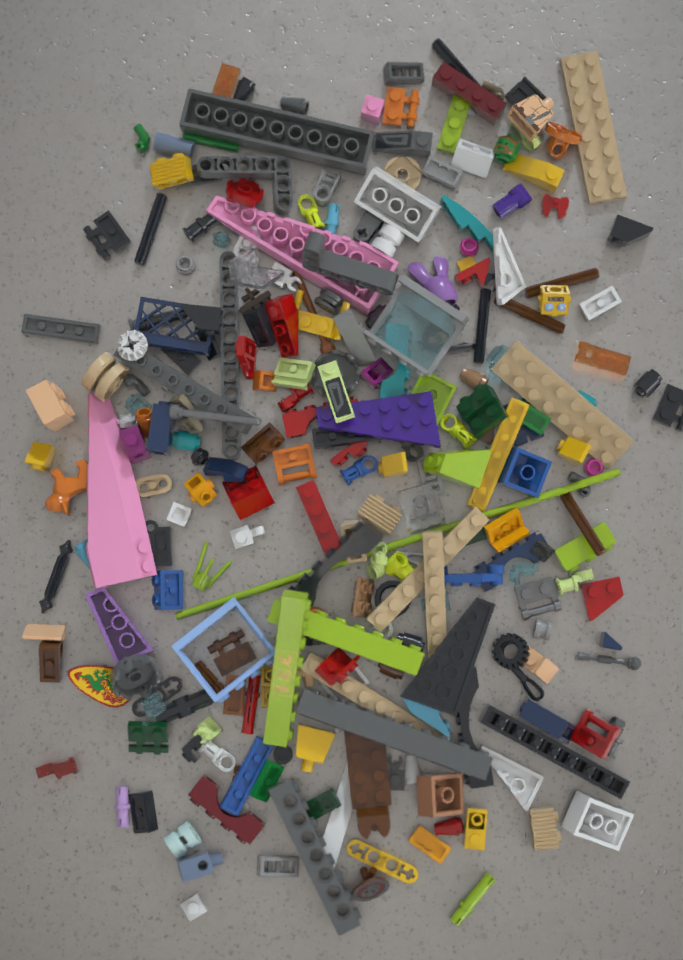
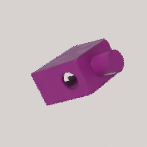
[119,424,152,464]

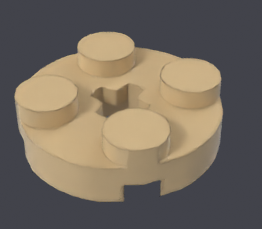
[384,156,421,190]

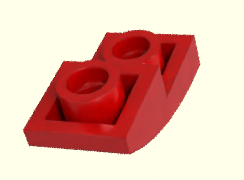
[330,442,368,467]

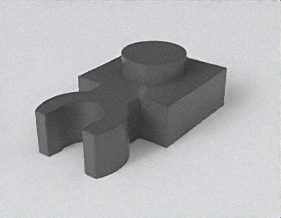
[388,756,405,791]

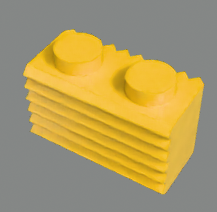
[149,153,194,189]

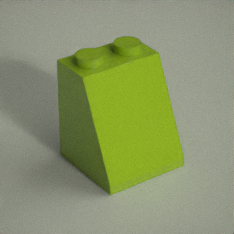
[422,449,492,488]

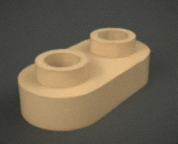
[135,474,173,497]

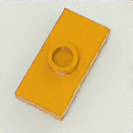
[408,824,452,865]

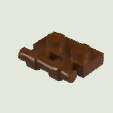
[207,629,257,677]

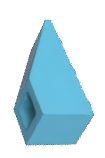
[400,693,452,737]

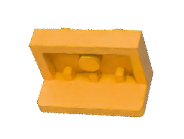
[484,508,530,553]

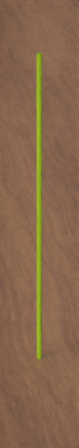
[175,468,621,620]

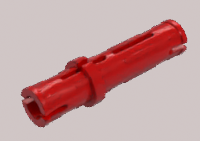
[241,675,261,735]

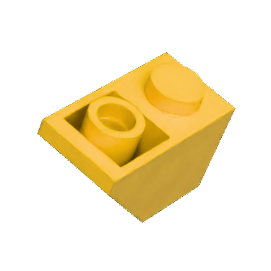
[25,442,56,472]
[463,808,488,850]

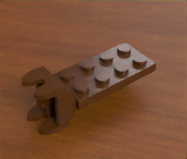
[344,731,392,839]

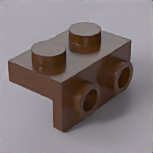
[241,422,285,465]

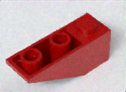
[265,294,299,358]

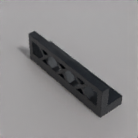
[312,428,383,450]

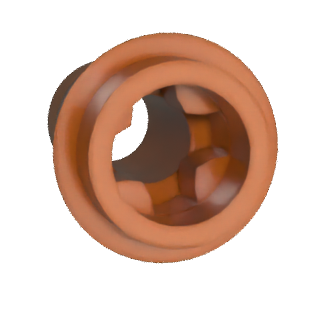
[135,408,152,438]

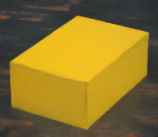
[456,256,476,272]

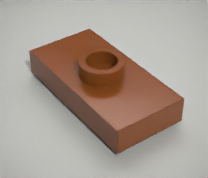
[223,675,246,716]

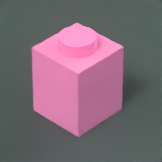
[361,94,385,125]

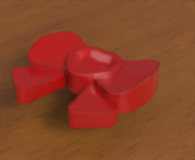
[541,194,569,219]

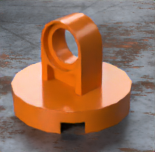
[545,122,582,159]

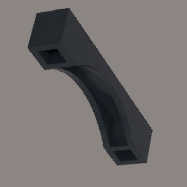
[287,518,383,608]
[455,666,494,789]

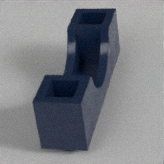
[472,532,553,592]

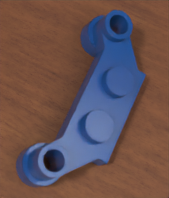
[444,564,504,587]

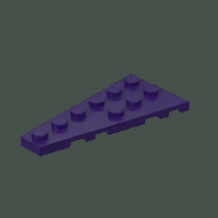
[316,391,441,449]

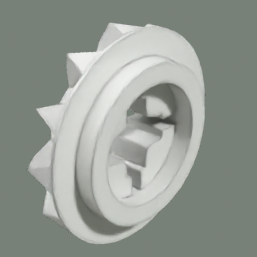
[116,330,148,361]

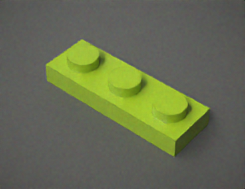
[437,95,470,155]

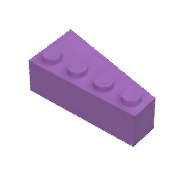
[85,587,153,664]

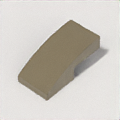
[169,394,203,434]

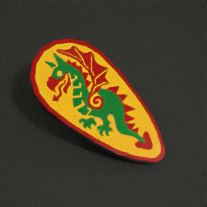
[67,665,133,708]

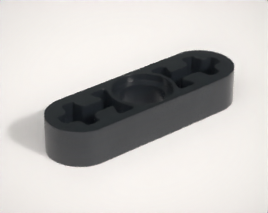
[132,676,183,717]

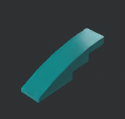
[440,195,494,256]

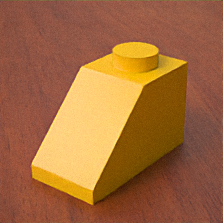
[556,437,592,467]
[378,452,408,478]

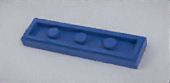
[219,736,275,817]

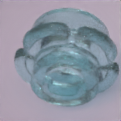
[213,231,231,248]

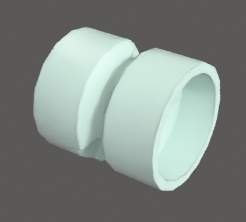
[164,821,202,859]

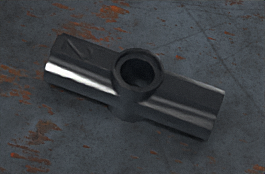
[153,689,214,722]

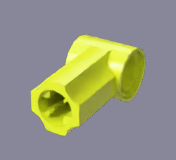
[385,551,413,581]

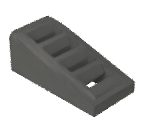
[383,62,425,85]

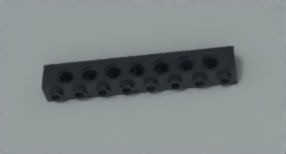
[478,704,630,799]

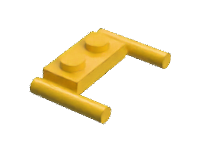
[294,289,350,341]

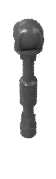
[577,652,642,670]

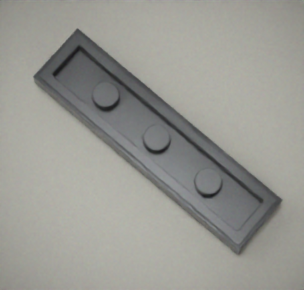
[21,314,101,344]

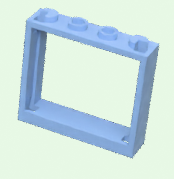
[171,597,275,703]

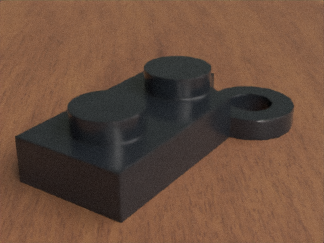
[145,520,173,567]

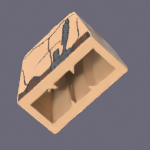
[506,95,554,142]

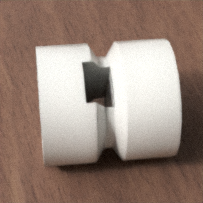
[371,223,405,258]

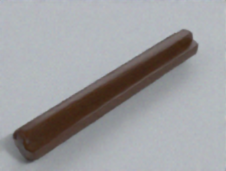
[525,268,599,298]
[494,297,566,334]
[560,492,605,556]

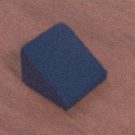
[599,632,622,651]

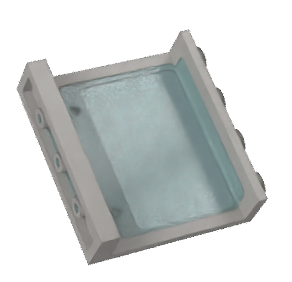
[363,274,469,378]

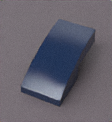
[203,457,248,482]

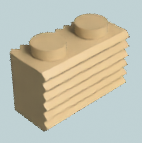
[357,494,403,536]
[528,806,561,851]

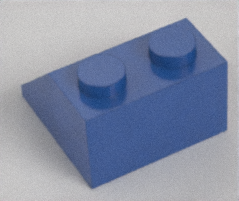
[497,447,552,498]

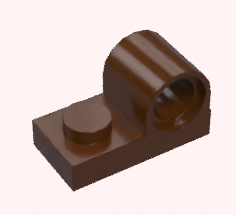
[39,640,63,683]

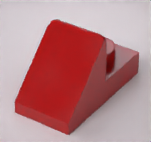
[454,257,491,289]

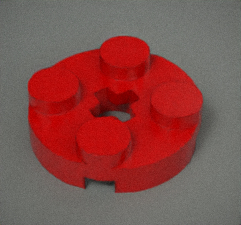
[225,178,264,208]

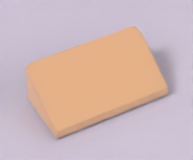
[22,624,66,641]

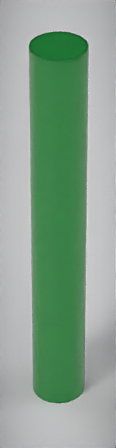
[182,133,239,153]

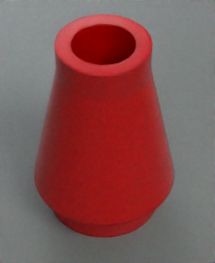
[434,816,464,836]

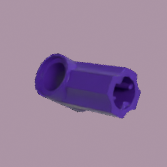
[492,183,532,219]

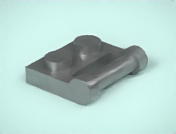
[514,577,562,621]

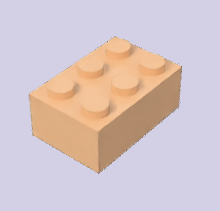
[25,379,76,432]

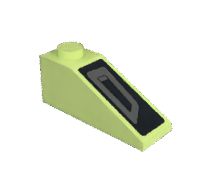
[318,360,355,423]

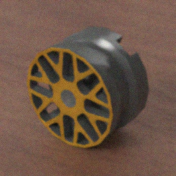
[314,288,345,316]

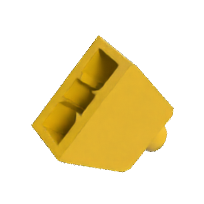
[296,723,335,773]

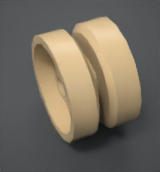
[81,352,130,402]

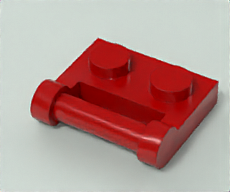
[570,709,621,760]

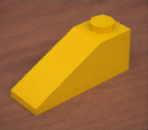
[502,154,565,193]

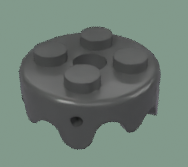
[312,350,360,398]
[110,654,161,700]

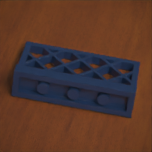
[131,297,212,356]

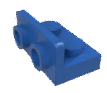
[152,570,183,610]

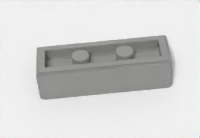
[333,309,376,366]

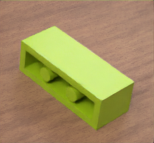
[552,521,617,573]

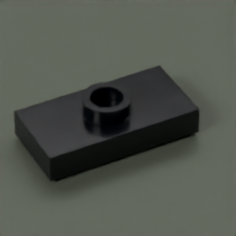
[160,335,201,376]

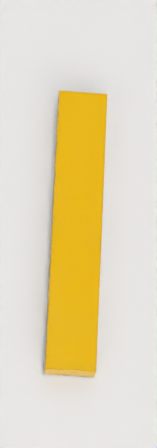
[467,397,530,512]

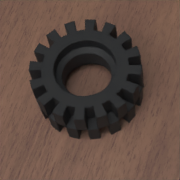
[492,633,530,670]

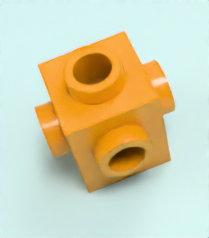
[184,472,217,507]

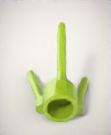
[191,541,232,591]

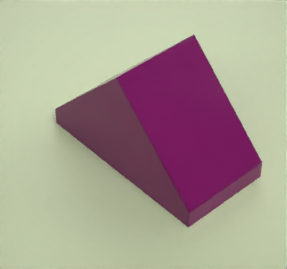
[360,357,394,391]

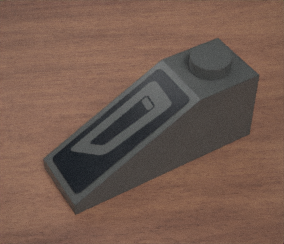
[373,131,433,158]

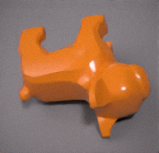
[45,459,88,516]

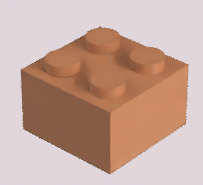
[416,772,464,817]

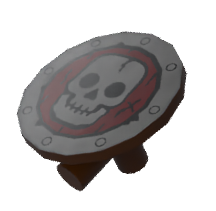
[351,867,390,902]

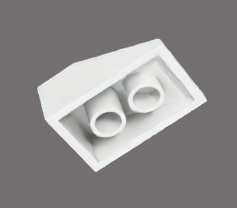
[561,790,634,851]

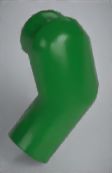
[133,123,151,152]

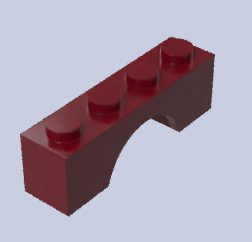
[431,62,507,126]
[188,774,266,845]

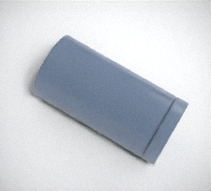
[153,131,195,159]

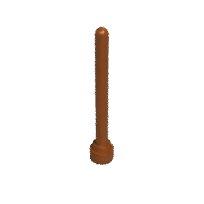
[293,271,336,355]

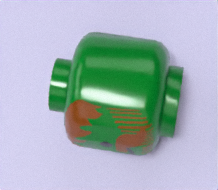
[493,134,521,164]

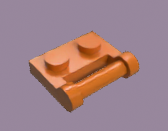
[272,443,317,486]

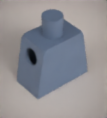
[176,850,223,882]

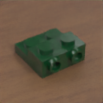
[456,383,508,440]

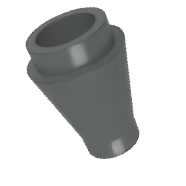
[280,96,309,115]

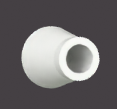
[404,755,423,785]

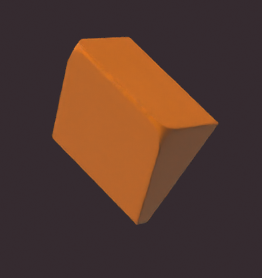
[252,370,276,392]

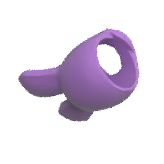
[408,256,458,306]

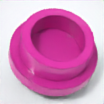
[460,238,479,257]
[584,458,604,477]

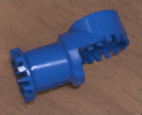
[340,455,378,486]

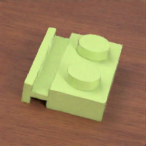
[271,357,316,390]

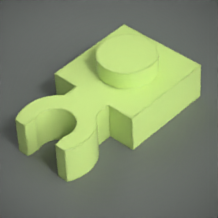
[193,715,222,744]

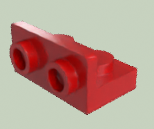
[314,647,360,687]

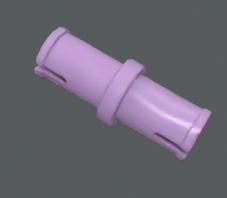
[114,786,130,827]

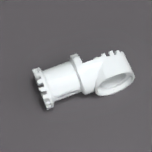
[198,740,236,772]

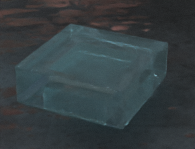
[140,692,167,720]

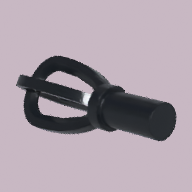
[511,667,545,701]

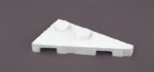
[493,227,526,305]
[480,745,544,811]

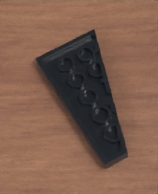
[400,597,496,717]

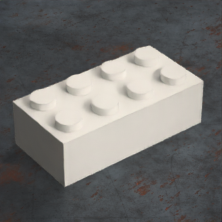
[354,167,441,243]

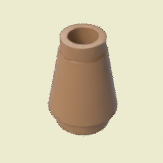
[459,367,489,389]

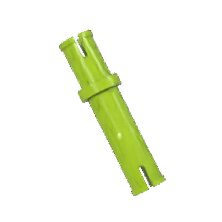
[449,872,496,927]

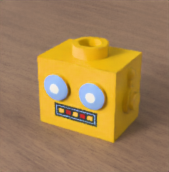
[538,285,571,316]

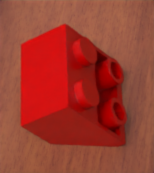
[222,465,275,520]

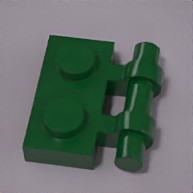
[128,721,169,755]

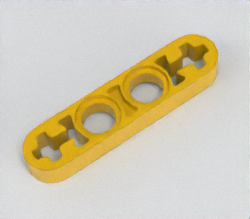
[347,838,418,884]

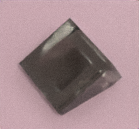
[529,539,555,562]

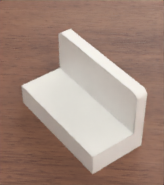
[451,139,494,178]

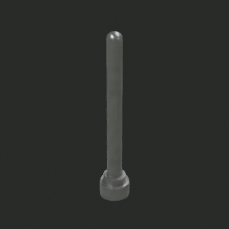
[170,404,261,426]

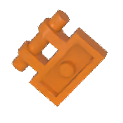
[382,86,420,128]

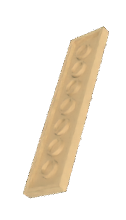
[560,51,627,204]
[491,340,634,469]

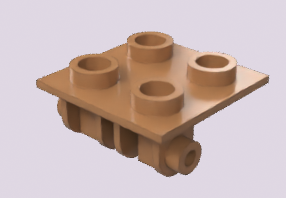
[351,577,375,618]

